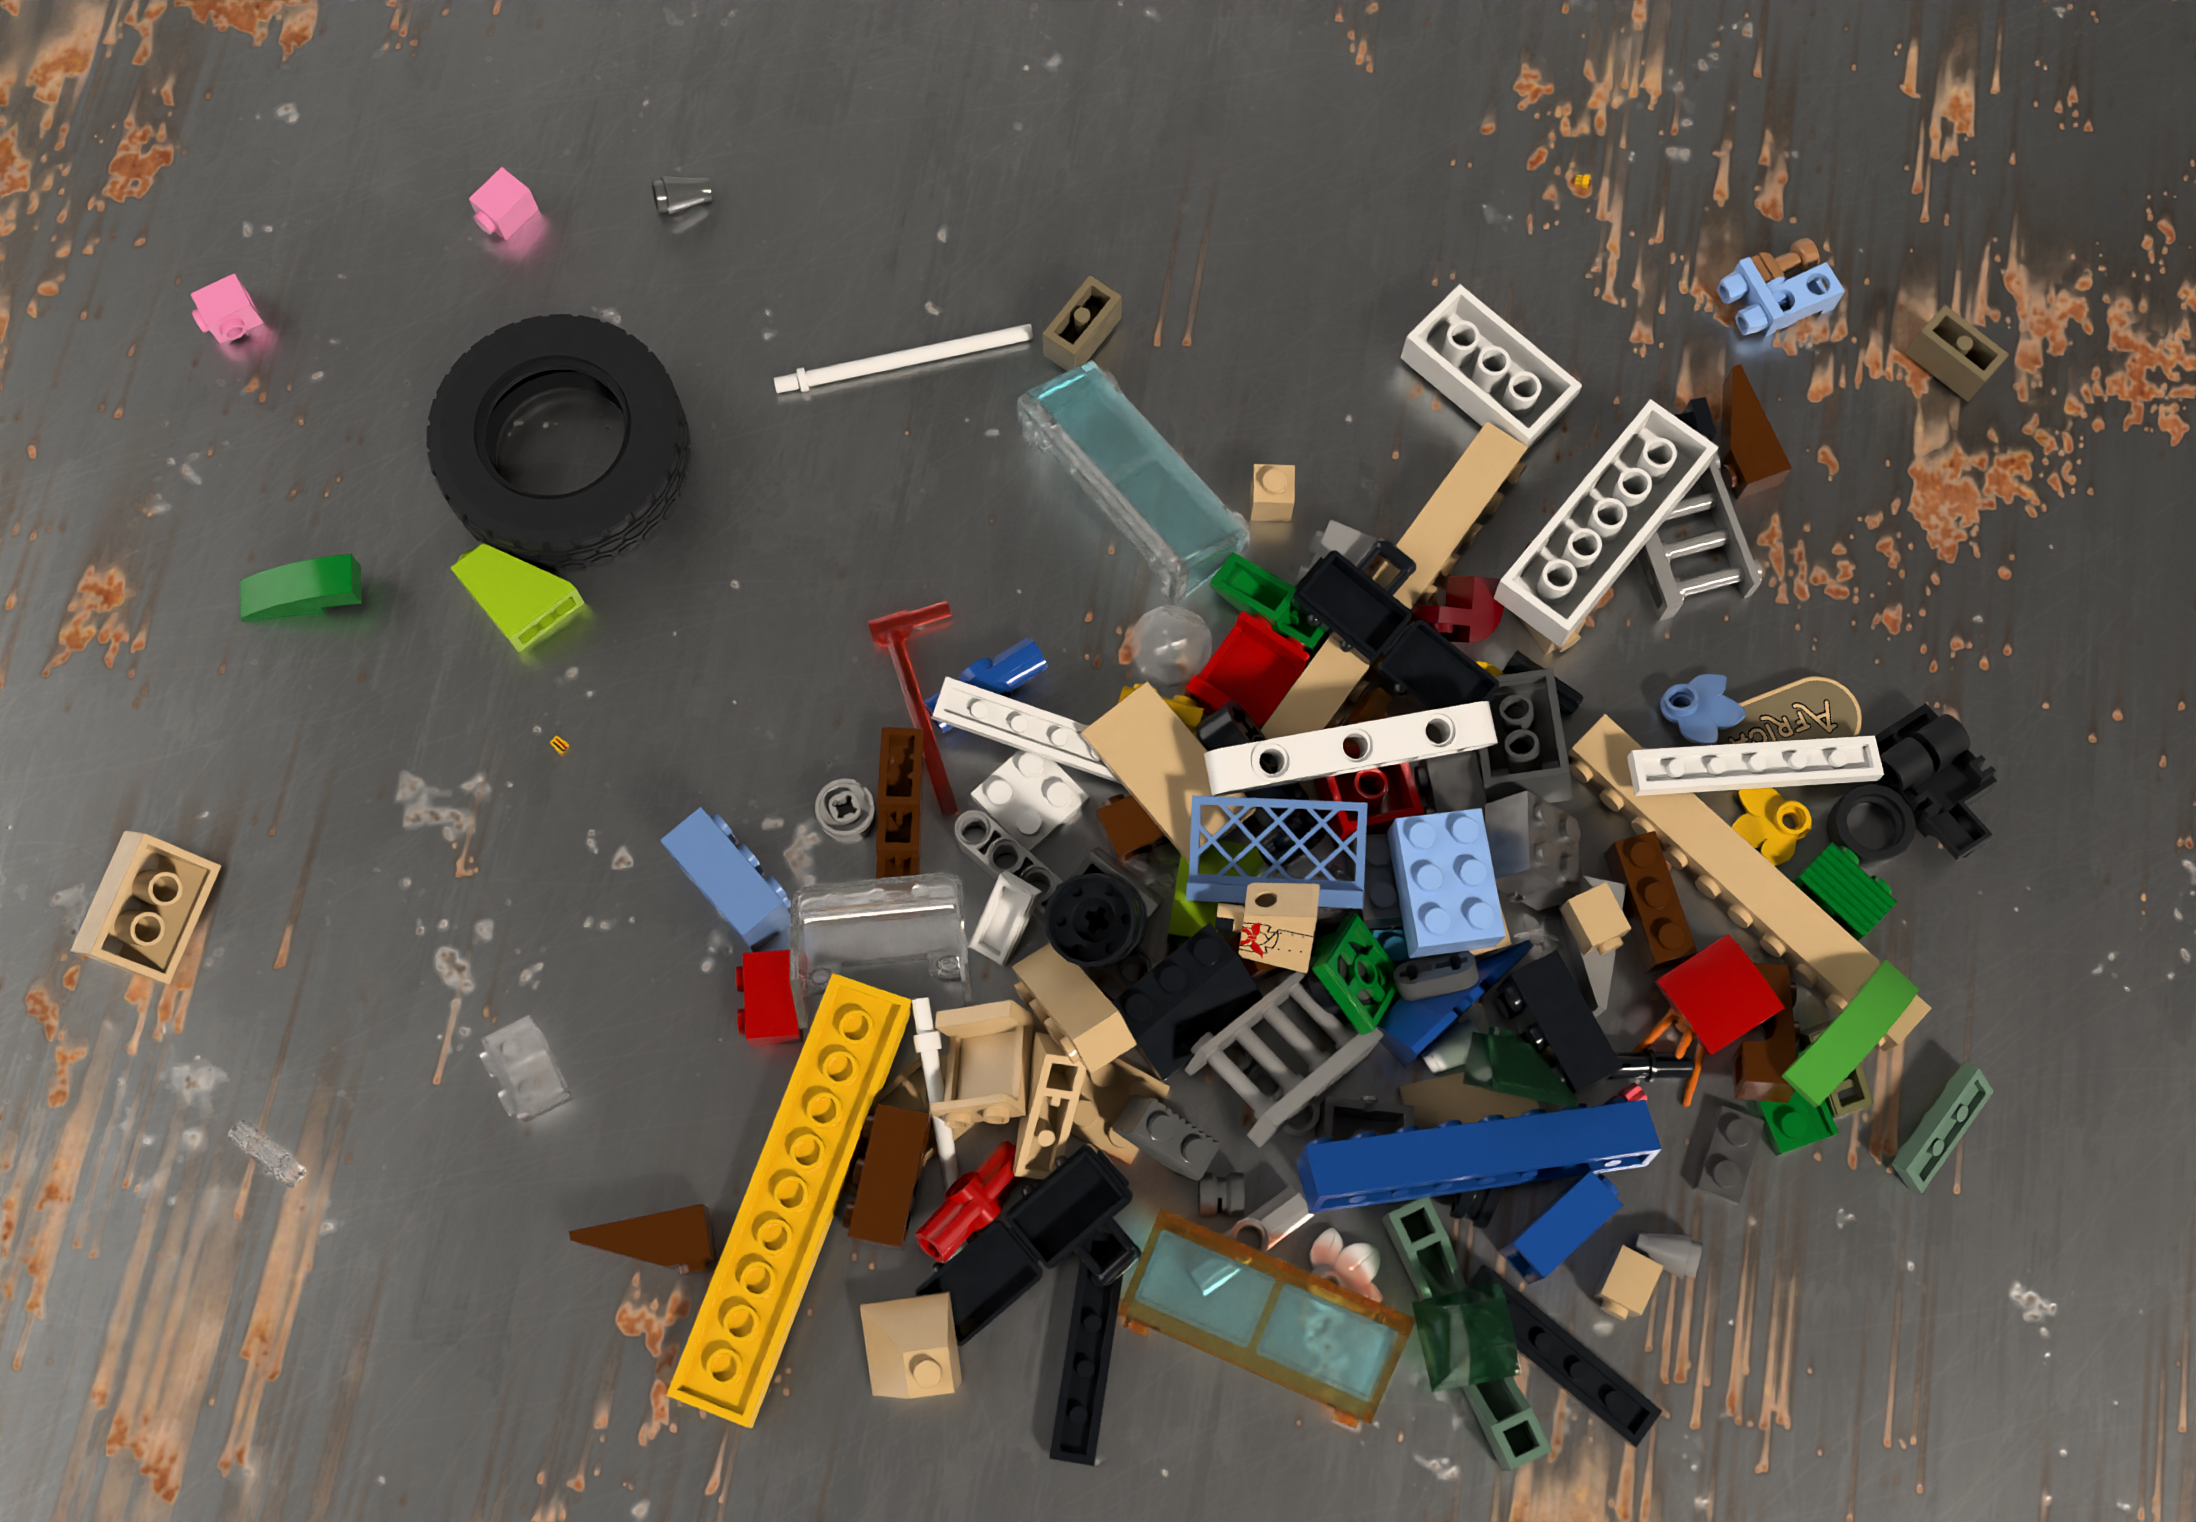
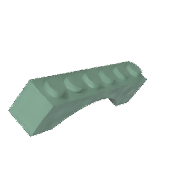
[1382,1197,1553,1471]

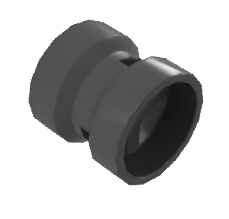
[1198,1172,1245,1217]

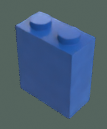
[1498,1171,1623,1285]

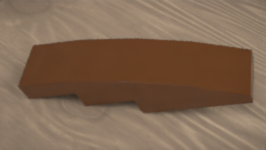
[875,727,924,903]

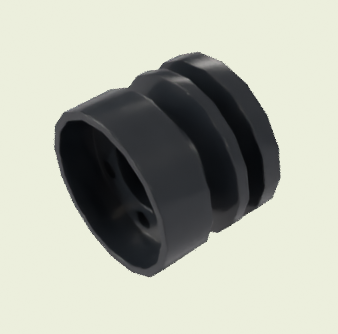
[1044,873,1148,967]

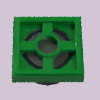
[1308,913,1397,1036]

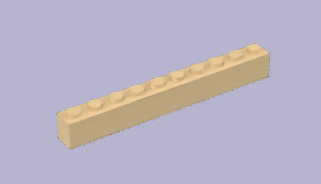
[1260,421,1528,740]
[1567,714,1932,1052]

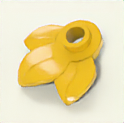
[1731,788,1812,866]

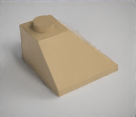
[860,1292,962,1399]

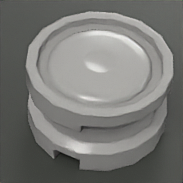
[815,778,877,844]

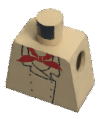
[1215,883,1320,973]

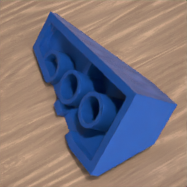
[1376,940,1534,1069]

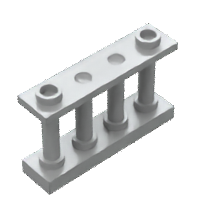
[1635,435,1762,621]
[1185,966,1384,1148]

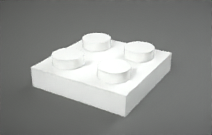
[970,749,1089,853]

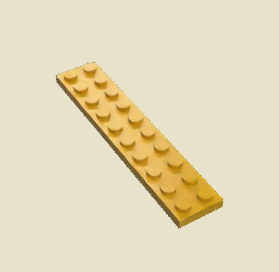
[666,973,913,1428]

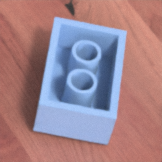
[1387,808,1506,958]

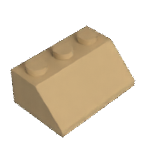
[70,831,222,985]

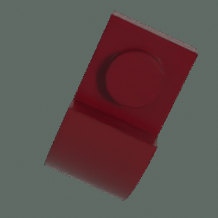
[1412,576,1504,643]

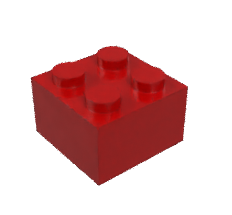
[1313,745,1425,849]

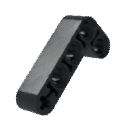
[1196,700,1328,871]

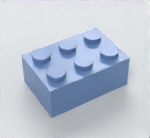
[660,807,794,952]

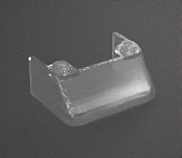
[790,872,974,1029]

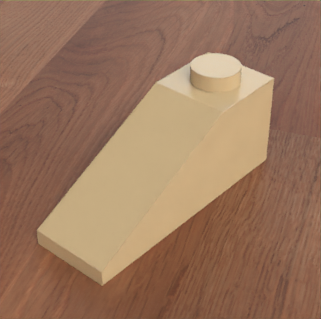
[1013,1032,1086,1180]

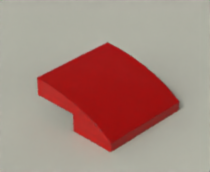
[1654,934,1785,1055]

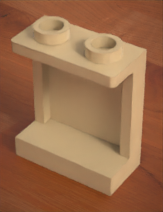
[929,1000,1034,1129]

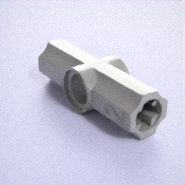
[1183,1184,1314,1296]

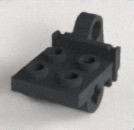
[1875,703,1997,861]

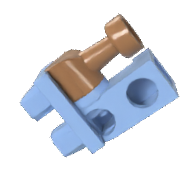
[1717,237,1845,337]

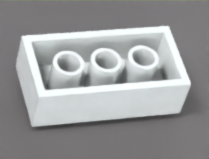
[1401,284,1582,454]

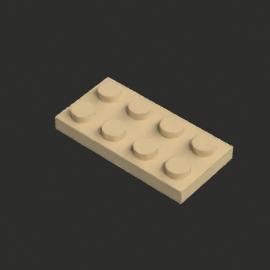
[1029,1011,1170,1166]

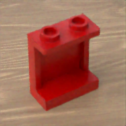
[1184,611,1310,730]

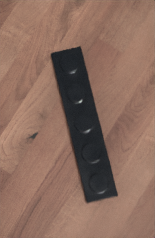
[1049,1231,1124,1466]
[1455,1265,1662,1448]

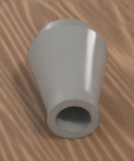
[1634,1230,1703,1279]

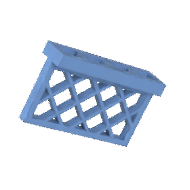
[1186,795,1368,909]

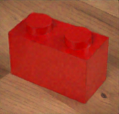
[736,949,803,1046]

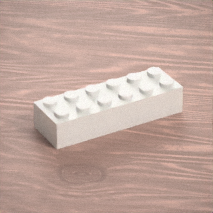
[1494,399,1719,648]

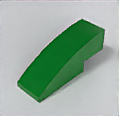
[1209,552,1330,661]
[240,554,362,621]

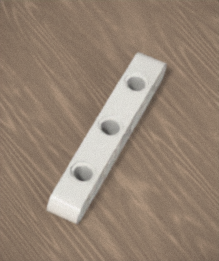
[1204,701,1498,796]

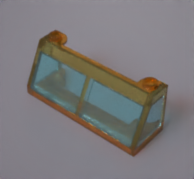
[1117,1208,1416,1429]

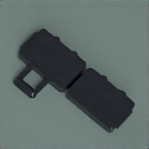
[1291,538,1499,711]
[915,1143,1142,1346]

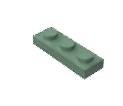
[1892,1062,1994,1194]

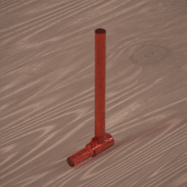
[867,601,958,816]

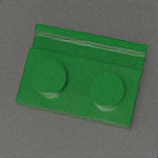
[1753,1051,1839,1156]

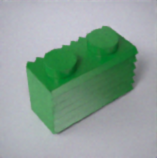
[1792,842,1898,941]

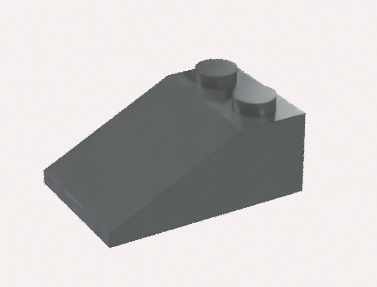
[1479,668,1573,803]

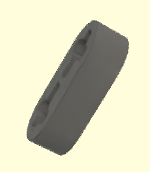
[1393,951,1479,1001]

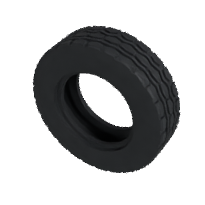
[426,314,691,571]

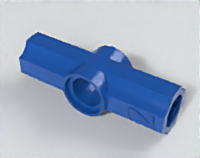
[923,636,1048,733]

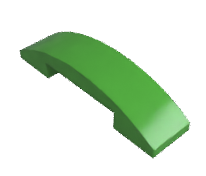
[1781,959,1919,1108]

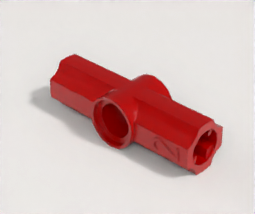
[915,1141,1023,1262]

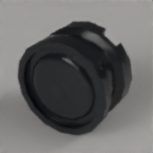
[1450,1186,1504,1231]

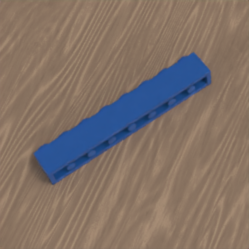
[1297,1098,1661,1214]

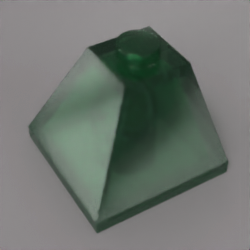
[1463,1026,1578,1108]
[1411,1283,1522,1393]

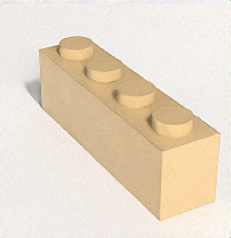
[1012,943,1137,1074]

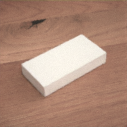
[968,870,1042,967]

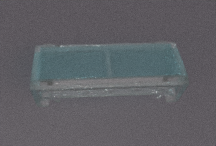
[1016,360,1250,606]

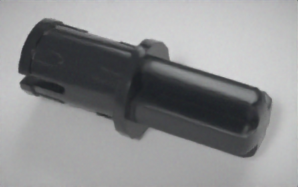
[1502,650,1584,715]
[1608,1048,1695,1083]

